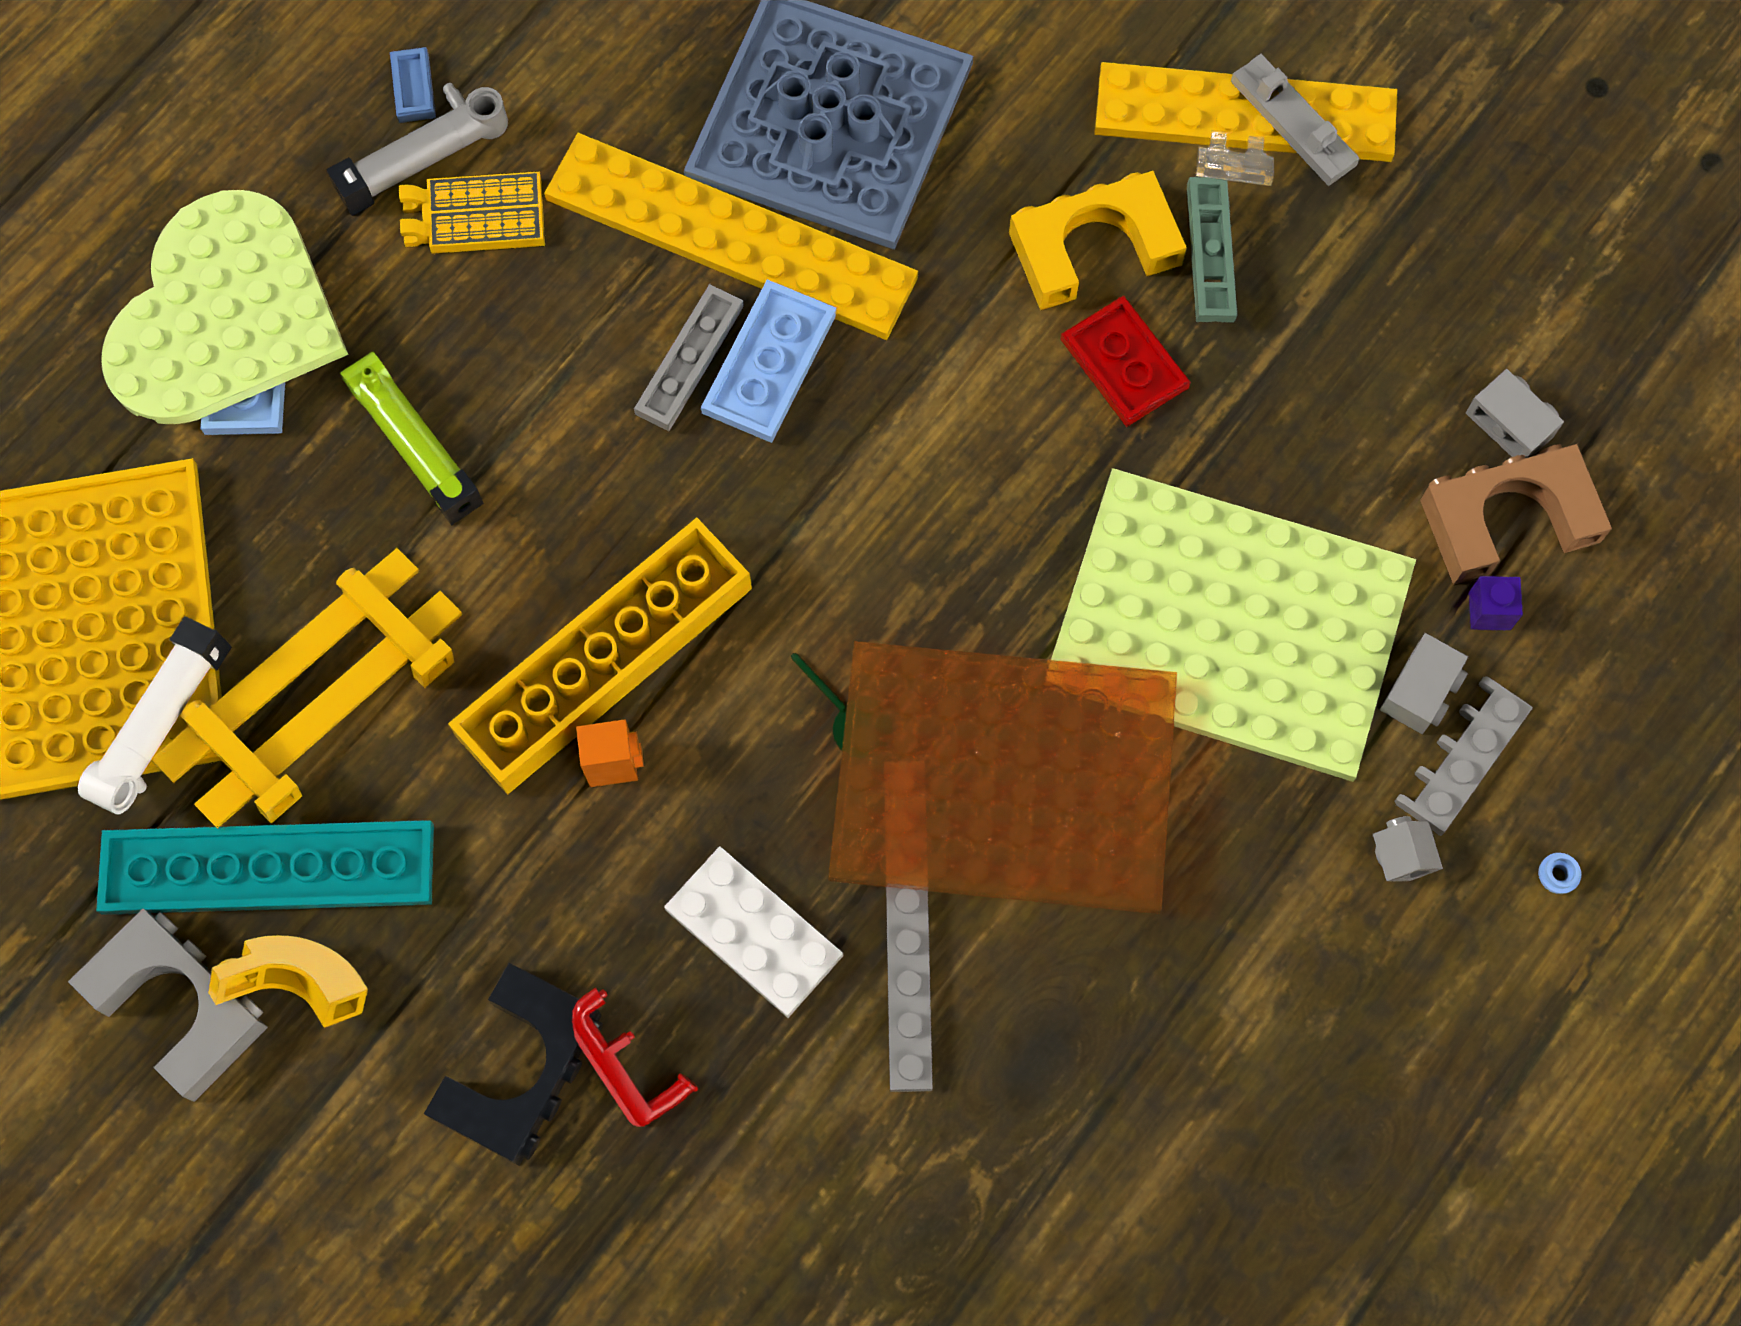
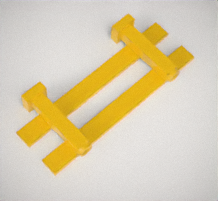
[151,548,462,829]

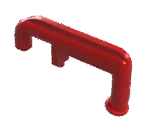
[572,988,699,1127]

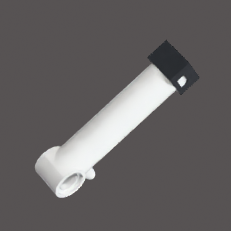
[78,616,232,815]

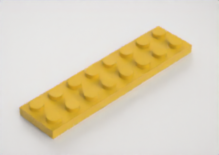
[1094,62,1397,162]

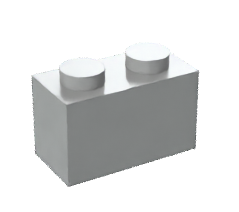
[1466,369,1564,458]
[1380,633,1468,734]

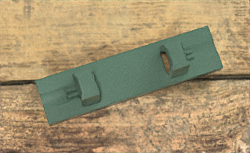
[1187,177,1237,322]

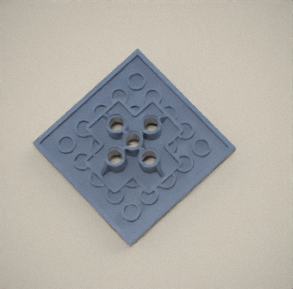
[684,0,973,250]

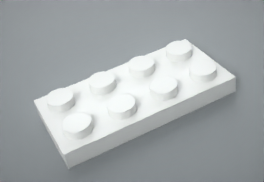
[664,846,843,1018]

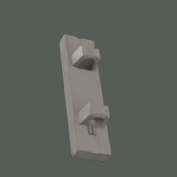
[1231,54,1360,186]

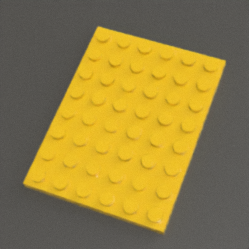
[0,458,222,800]

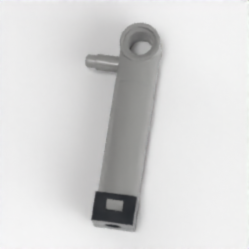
[326,83,508,216]

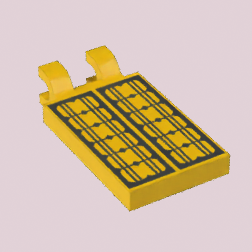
[399,172,545,254]

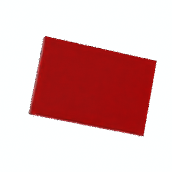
[1060,295,1191,427]

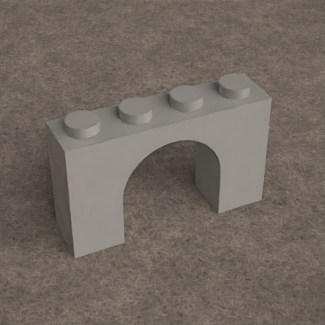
[68,909,268,1102]

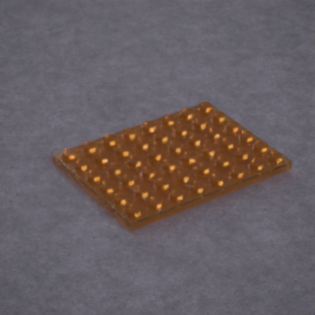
[828,641,1177,914]

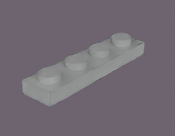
[634,284,744,431]

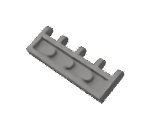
[1395,677,1533,836]

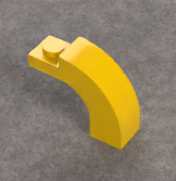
[208,935,368,1028]

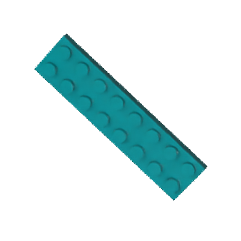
[96,820,434,915]

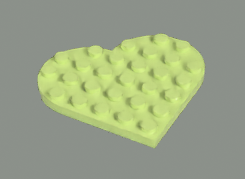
[102,190,348,424]

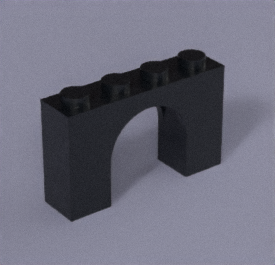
[424,963,603,1166]

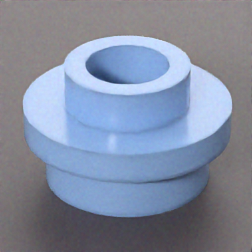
[1538,853,1581,894]

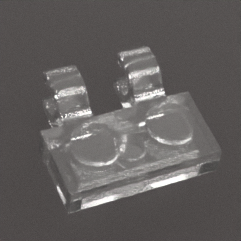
[1196,130,1274,186]

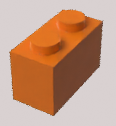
[576,719,644,787]

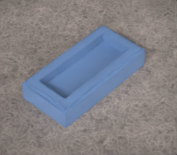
[390,47,436,123]

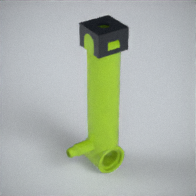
[340,352,484,526]

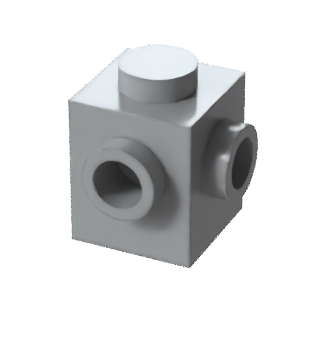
[1373,816,1443,881]

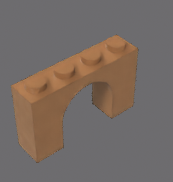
[1420,444,1612,585]

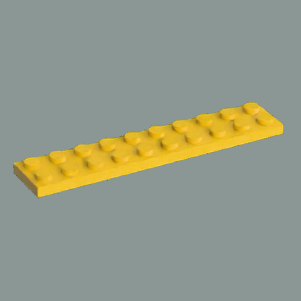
[544,133,918,340]

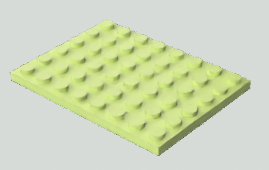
[1043,468,1416,782]

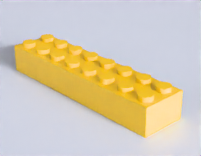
[448,517,752,795]

